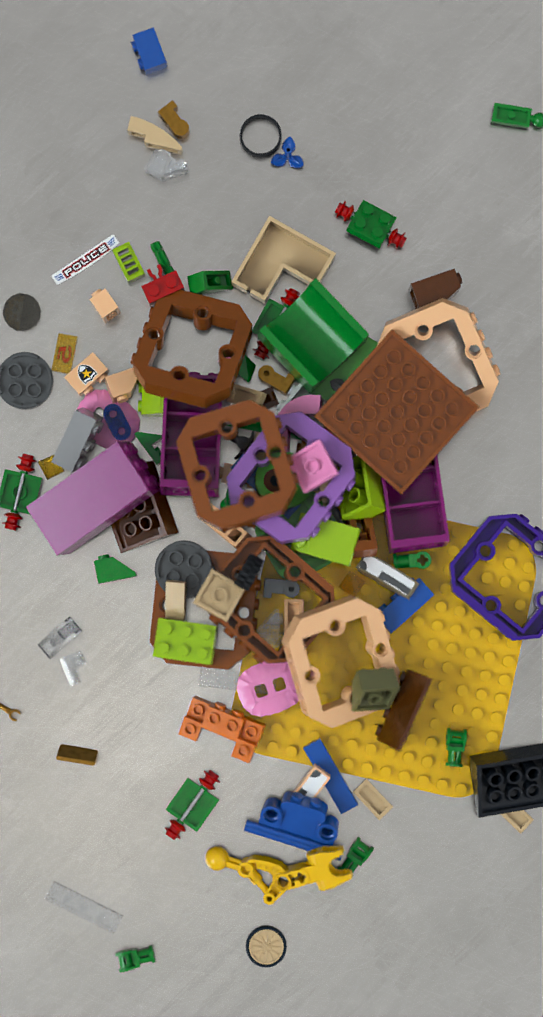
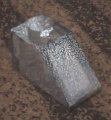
[38,617,82,659]

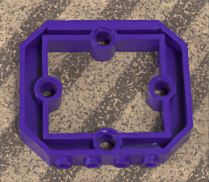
[449,514,543,641]

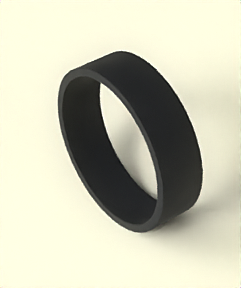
[240,114,282,158]

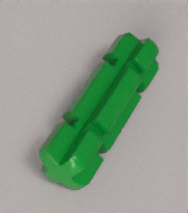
[151,241,174,275]

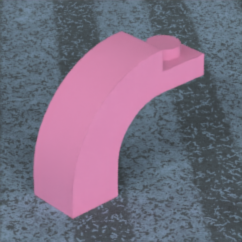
[278,395,322,452]

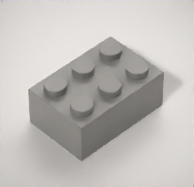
[51,407,104,472]

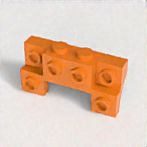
[178,696,266,763]

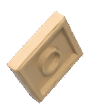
[193,569,245,622]

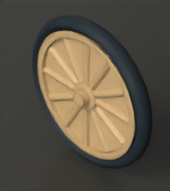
[246,926,287,968]

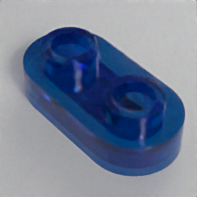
[103,404,131,441]

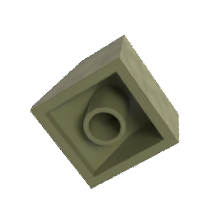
[352,668,400,712]

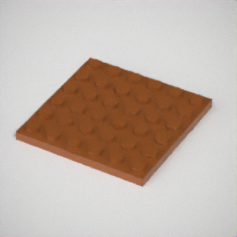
[314,329,479,495]

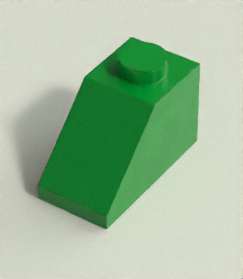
[187,271,233,295]
[94,554,137,584]

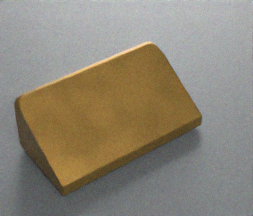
[56,744,98,766]

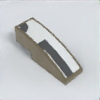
[356,556,419,600]

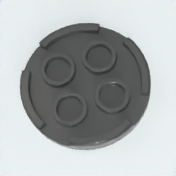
[0,352,53,410]
[155,540,213,599]

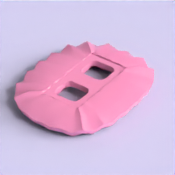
[76,389,140,449]
[237,662,299,717]

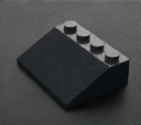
[470,743,543,818]

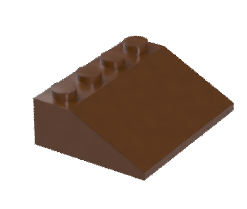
[111,461,179,553]
[374,669,432,752]

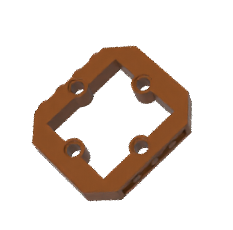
[131,290,252,408]
[176,400,299,532]
[208,536,335,664]
[150,551,261,670]

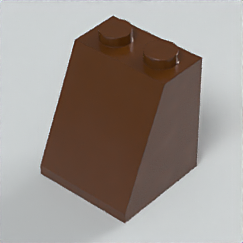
[409,268,463,309]

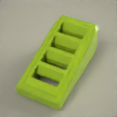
[112,242,146,284]

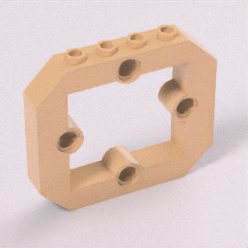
[376,298,501,411]
[282,595,400,728]

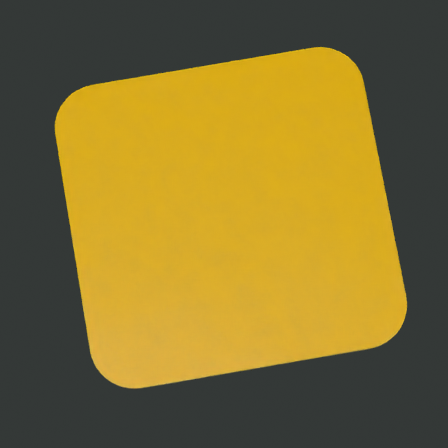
[232,491,536,797]

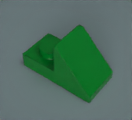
[134,432,162,466]

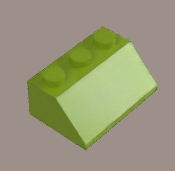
[336,456,386,520]

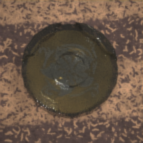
[3,293,41,332]

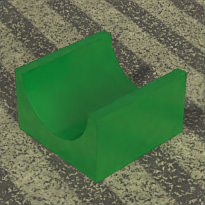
[257,278,369,394]

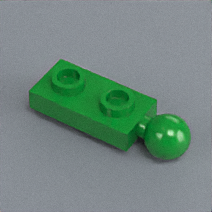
[491,103,543,129]

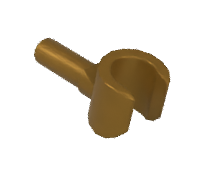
[0,703,21,721]

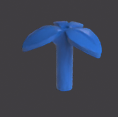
[271,136,304,168]

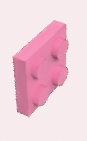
[290,439,339,493]

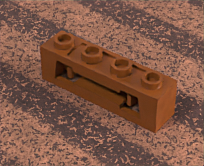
[344,518,378,559]

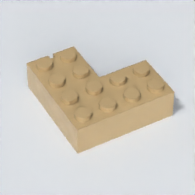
[231,216,336,304]

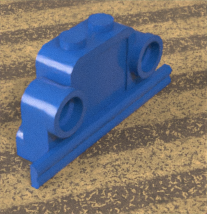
[244,791,344,861]

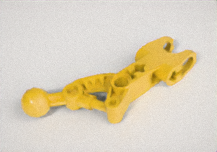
[205,845,353,905]

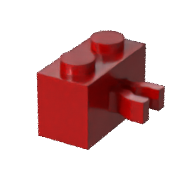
[141,264,185,307]

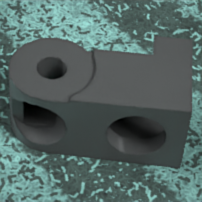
[263,578,300,598]

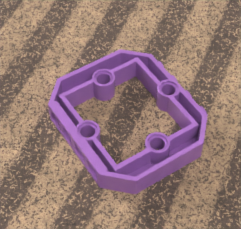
[227,412,356,544]

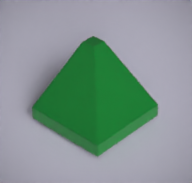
[238,355,256,383]

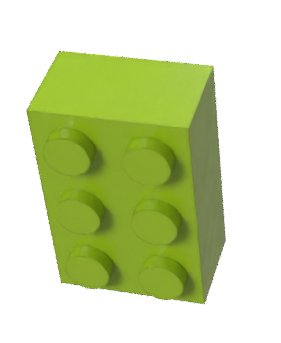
[153,618,218,665]

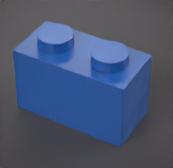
[131,27,167,75]

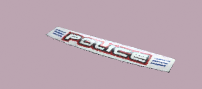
[52,235,119,285]

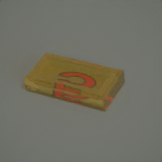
[52,333,78,374]

